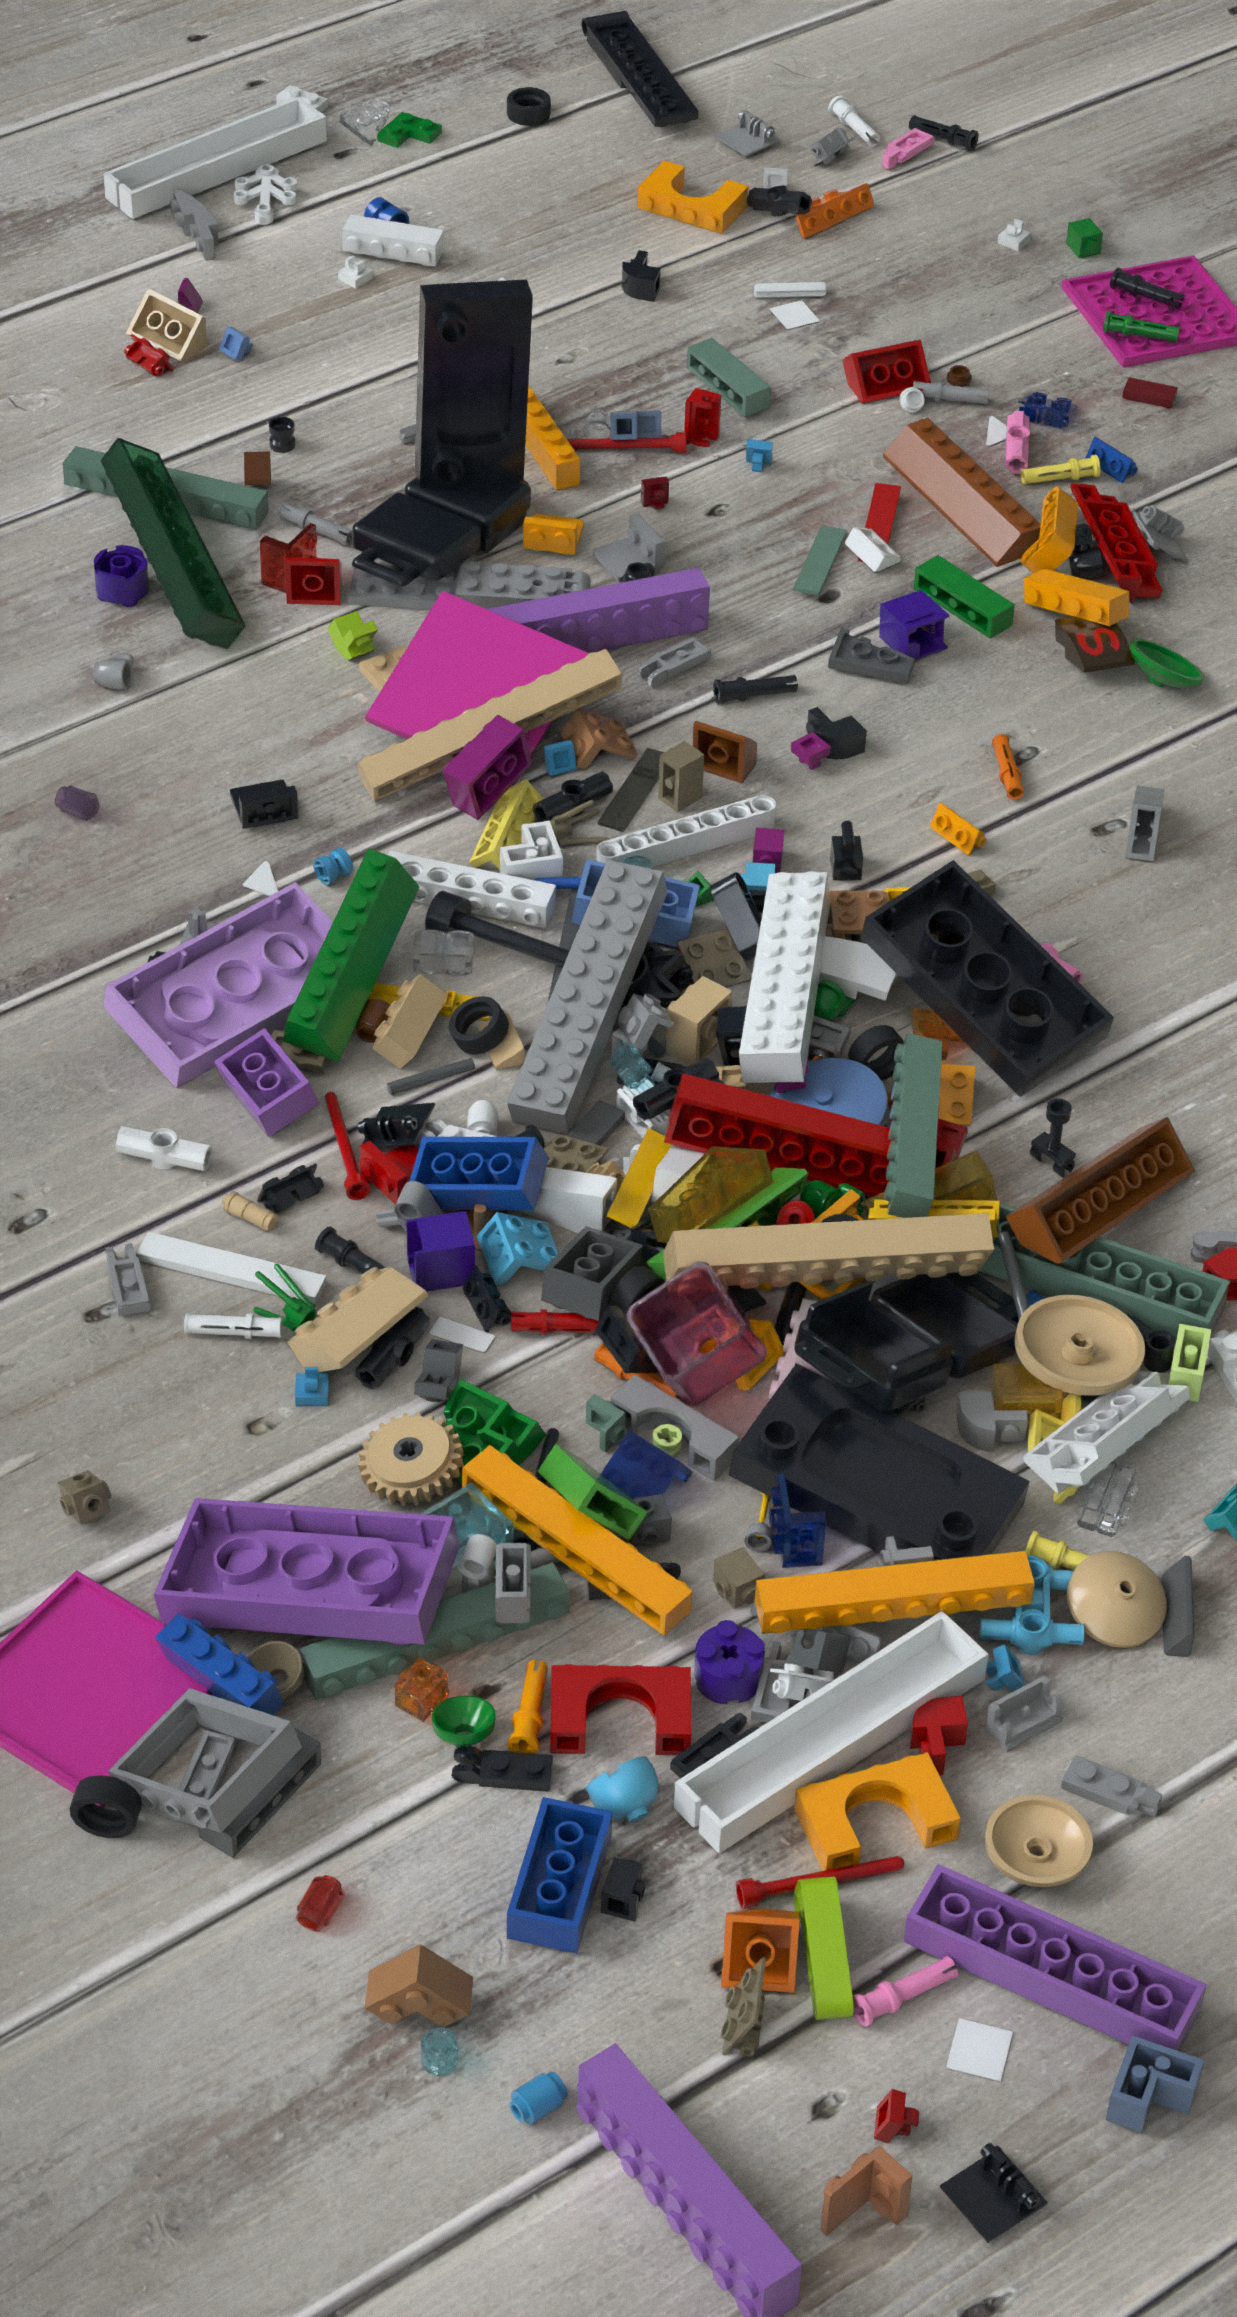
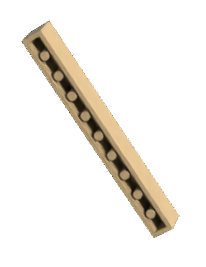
[358,649,622,802]

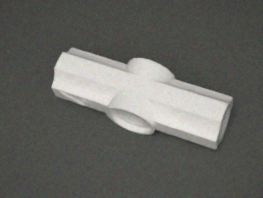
[115,1126,213,1171]

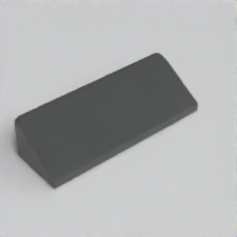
[1161,1555,1194,1657]

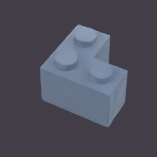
[1106,2035,1204,2133]

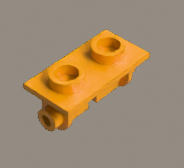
[929,802,987,856]

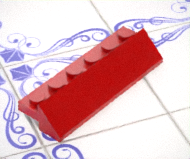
[1070,483,1163,605]

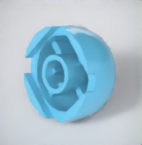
[586,1756,658,1823]

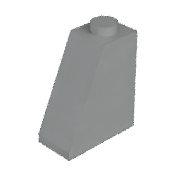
[1125,785,1165,861]

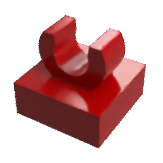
[874,2089,919,2143]

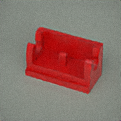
[684,388,722,447]

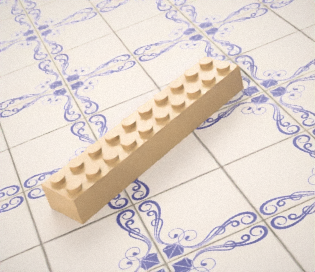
[663,1213,994,1292]

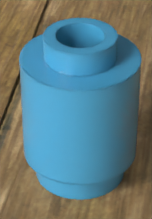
[510,2071,568,2125]

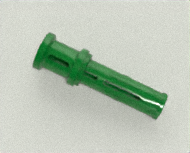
[1103,310,1180,343]

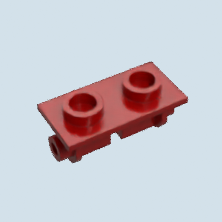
[124,334,173,376]

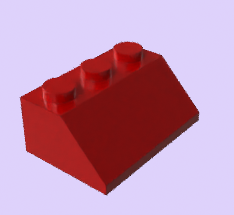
[842,339,931,404]

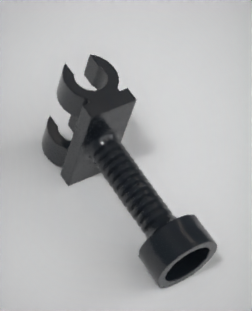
[1030,1098,1076,1178]

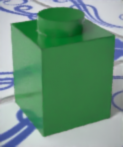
[1066,218,1103,258]

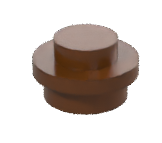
[946,365,972,387]

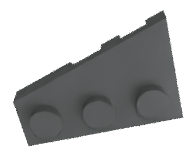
[828,627,914,683]

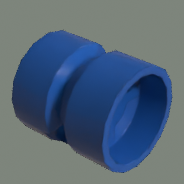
[364,197,409,224]

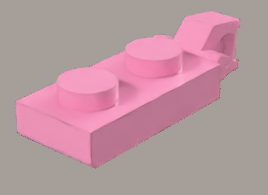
[882,128,934,169]

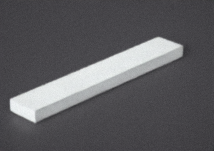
[136,1232,326,1305]

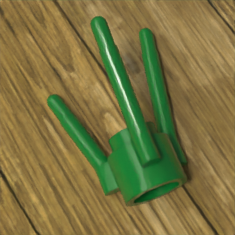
[253,1264,317,1331]

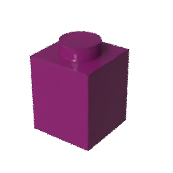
[753,827,785,873]

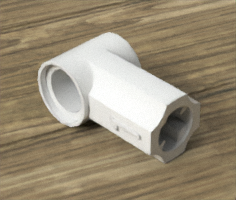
[458,1534,497,1592]

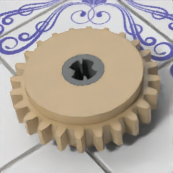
[358,1412,464,1506]

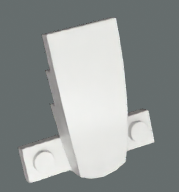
[818,936,897,1001]

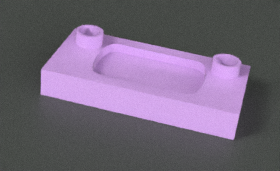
[103,882,333,1089]

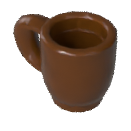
[356,998,390,1043]

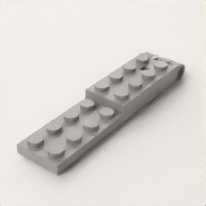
[348,561,591,610]

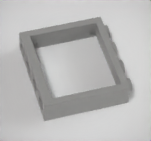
[108,1688,302,1833]

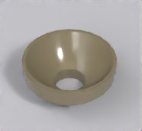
[247,1641,305,1700]

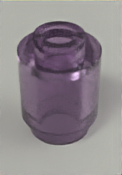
[55,785,100,821]

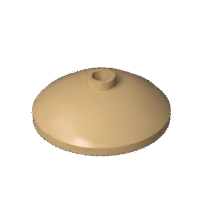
[1067,1551,1167,1648]
[985,1794,1093,1887]

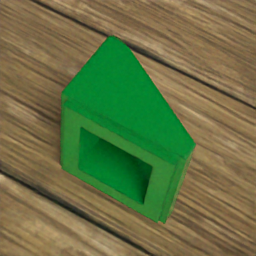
[685,871,714,907]

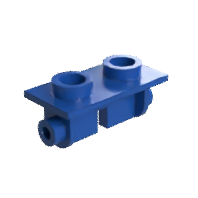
[1085,436,1138,483]

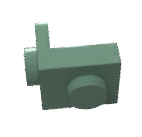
[586,1394,626,1452]

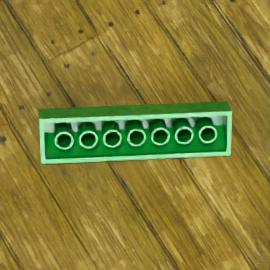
[283,848,419,1062]

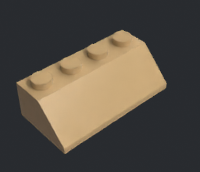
[288,1267,429,1372]

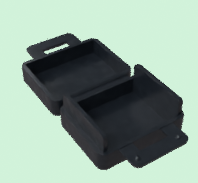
[352,477,531,586]
[794,1273,1018,1412]

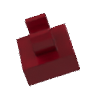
[641,476,669,510]

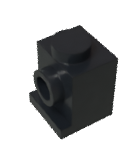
[601,1857,646,1922]

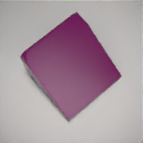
[178,278,203,313]

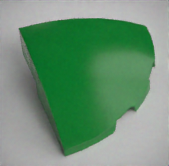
[444,1379,546,1484]

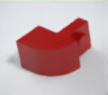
[935,1118,968,1183]
[910,1696,968,1776]

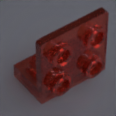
[260,523,318,593]

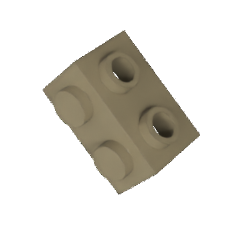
[658,741,704,812]

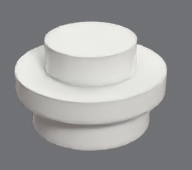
[899,387,924,413]

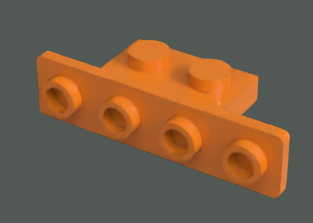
[796,183,874,238]

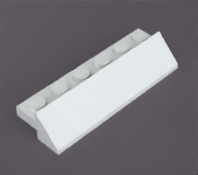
[1023,1371,1191,1494]

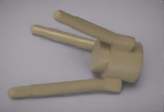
[550,800,610,847]

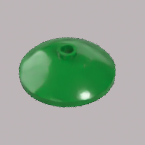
[1129,638,1205,688]

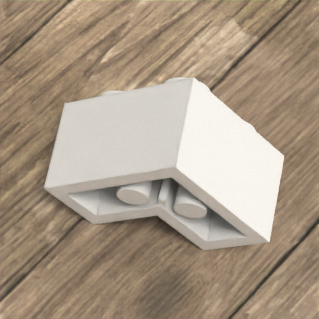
[500,821,563,880]

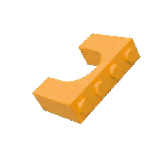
[637,160,749,234]
[794,1752,961,1871]

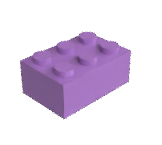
[214,1028,319,1137]

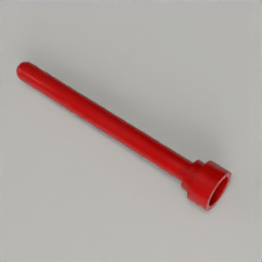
[567,432,686,453]
[325,1092,371,1200]
[736,1856,904,1909]

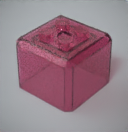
[626,1261,767,1406]

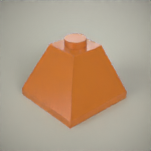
[721,1909,800,1993]

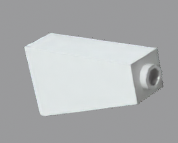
[518,1167,617,1233]

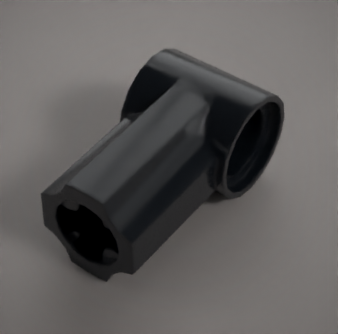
[1127,1314,1175,1373]

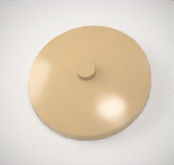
[1015,1295,1145,1396]

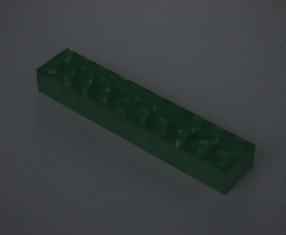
[100,438,246,649]

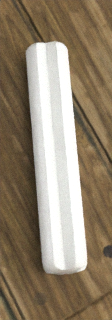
[754,282,826,298]

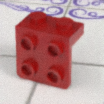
[359,1141,419,1205]

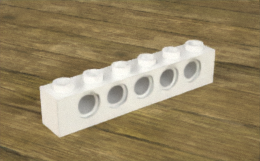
[388,851,556,929]

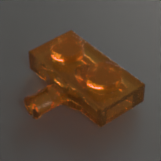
[910,1008,965,1061]

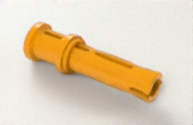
[507,1659,548,1754]

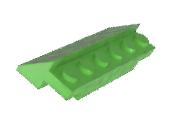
[646,1168,808,1292]

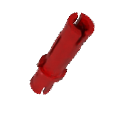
[511,1309,601,1335]

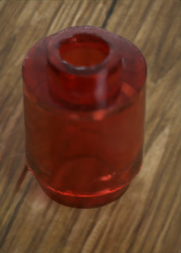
[296,1875,345,1932]

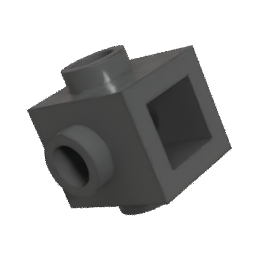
[629,1494,672,1547]

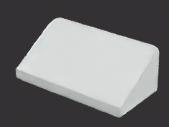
[845,527,902,572]

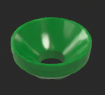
[432,1696,496,1748]

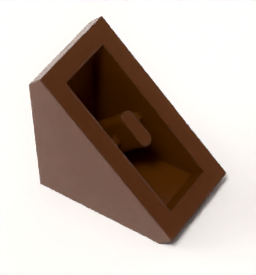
[244,451,271,486]

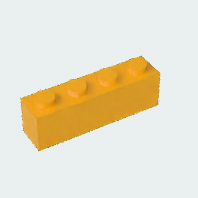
[1024,569,1129,626]

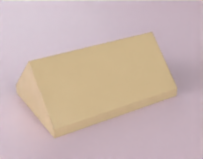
[126,288,207,363]

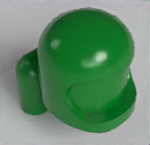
[814,980,855,1021]
[800,1180,865,1218]

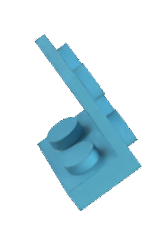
[477,1212,559,1286]

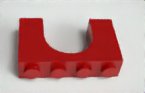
[550,1664,692,1755]

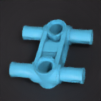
[979,1556,1084,1654]

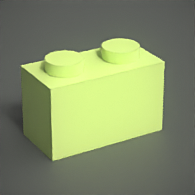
[1168,1324,1212,1402]

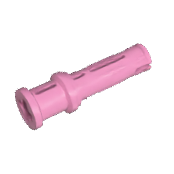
[853,1956,958,2027]

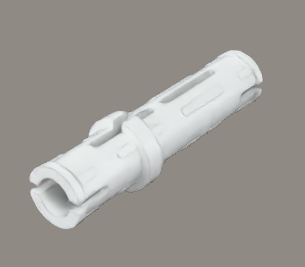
[184,1313,283,1339]

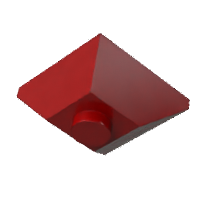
[285,557,342,605]

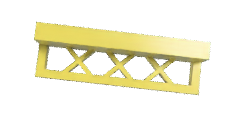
[469,779,544,870]

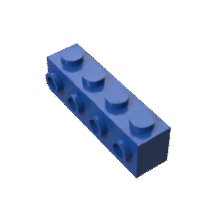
[155,1613,284,1716]

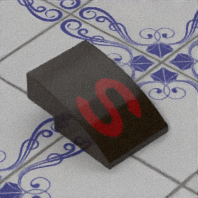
[1055,617,1135,673]

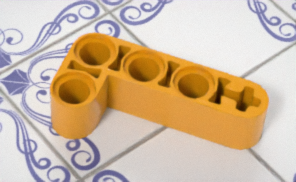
[1020,486,1078,573]

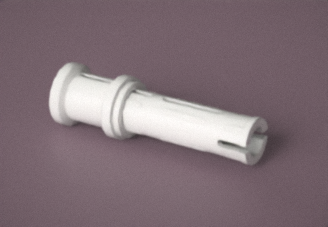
[828,95,881,147]

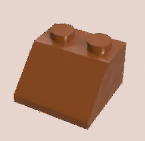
[693,721,757,783]

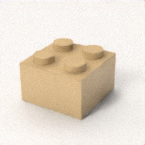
[665,976,732,1065]

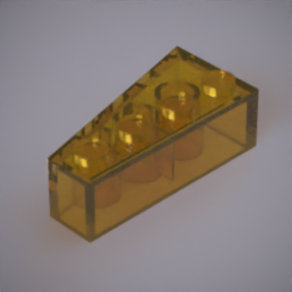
[648,1146,774,1243]

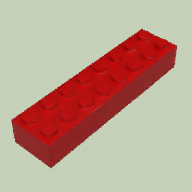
[664,1073,893,1200]

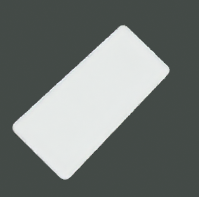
[429,1317,495,1353]

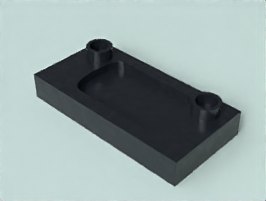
[415,279,533,488]
[729,1363,1030,1561]

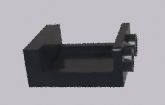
[595,1306,699,1374]

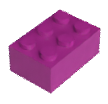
[443,715,532,820]

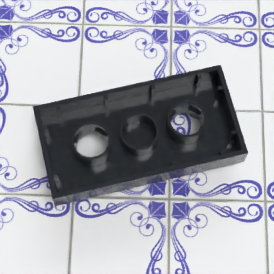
[861,860,1114,1097]

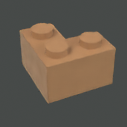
[365,1944,473,2028]

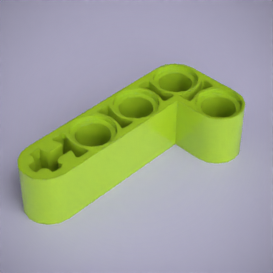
[794,1876,854,2020]

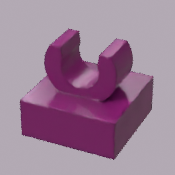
[791,732,831,770]

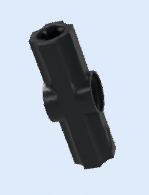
[746,185,812,216]
[533,771,613,822]
[633,1057,719,1121]
[355,1306,430,1389]

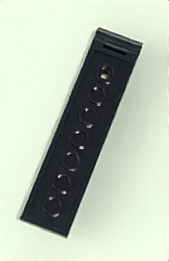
[581,11,699,127]

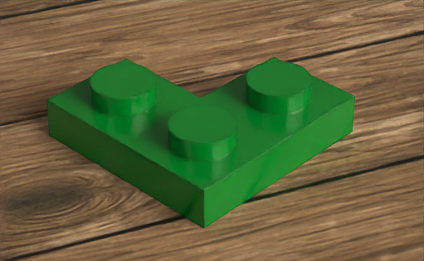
[377,112,442,148]

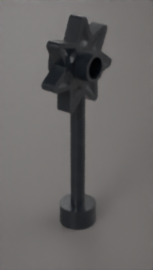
[425,890,683,1016]

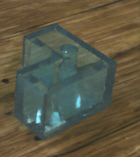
[419,1482,513,1561]

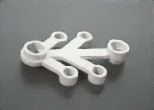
[234,164,297,225]

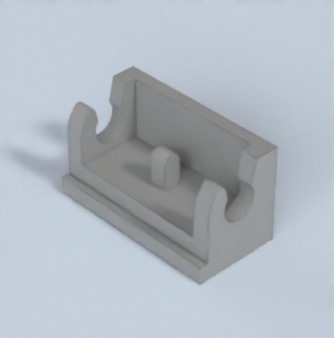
[986,1675,1063,1752]

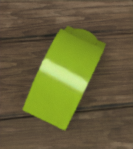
[327,611,378,660]

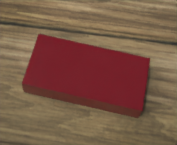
[1122,377,1178,408]

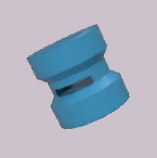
[313,847,353,885]

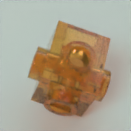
[395,1657,449,1722]

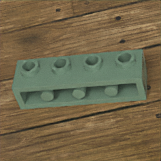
[687,338,771,417]

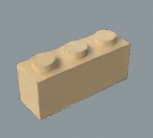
[372,974,448,1069]

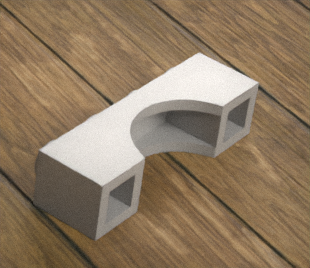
[610,1375,739,1481]

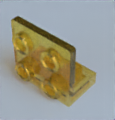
[993,1364,1063,1421]

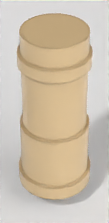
[222,1191,278,1232]

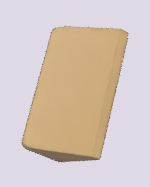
[478,1010,525,1070]

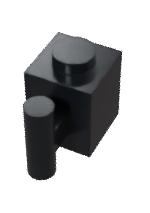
[830,821,863,880]

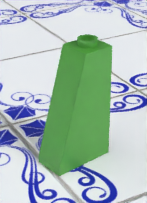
[538,1443,648,1540]

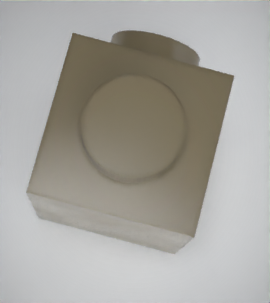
[713,1547,765,1609]

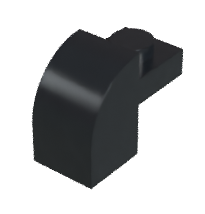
[621,250,661,302]
[806,707,867,760]

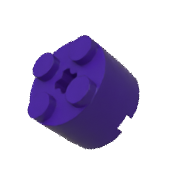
[94,545,149,607]
[694,1620,765,1704]

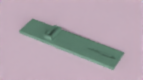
[793,525,847,595]

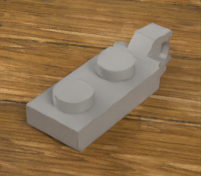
[1061,1755,1162,1817]

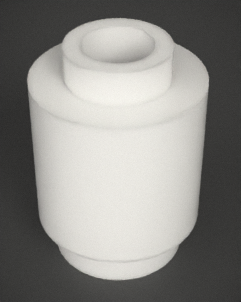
[467,1100,498,1136]

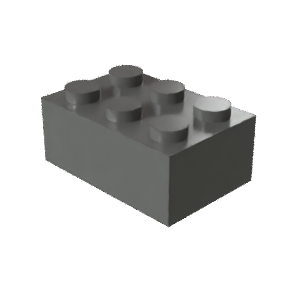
[541,1226,643,1321]

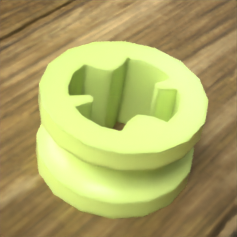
[652,1424,682,1457]

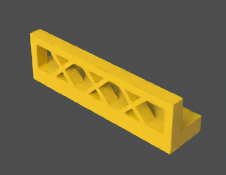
[868,1199,1001,1237]

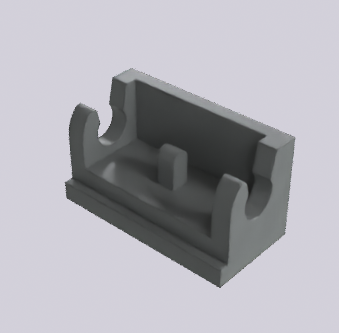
[786,1630,851,1673]

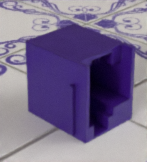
[879,590,949,660]
[406,1211,475,1292]

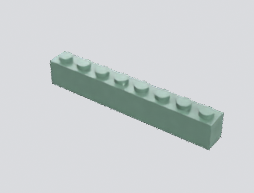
[62,446,269,530]
[884,1033,942,1218]
[299,1562,570,1700]

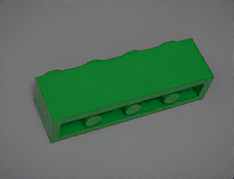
[914,555,1015,639]

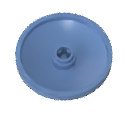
[770,1058,889,1126]

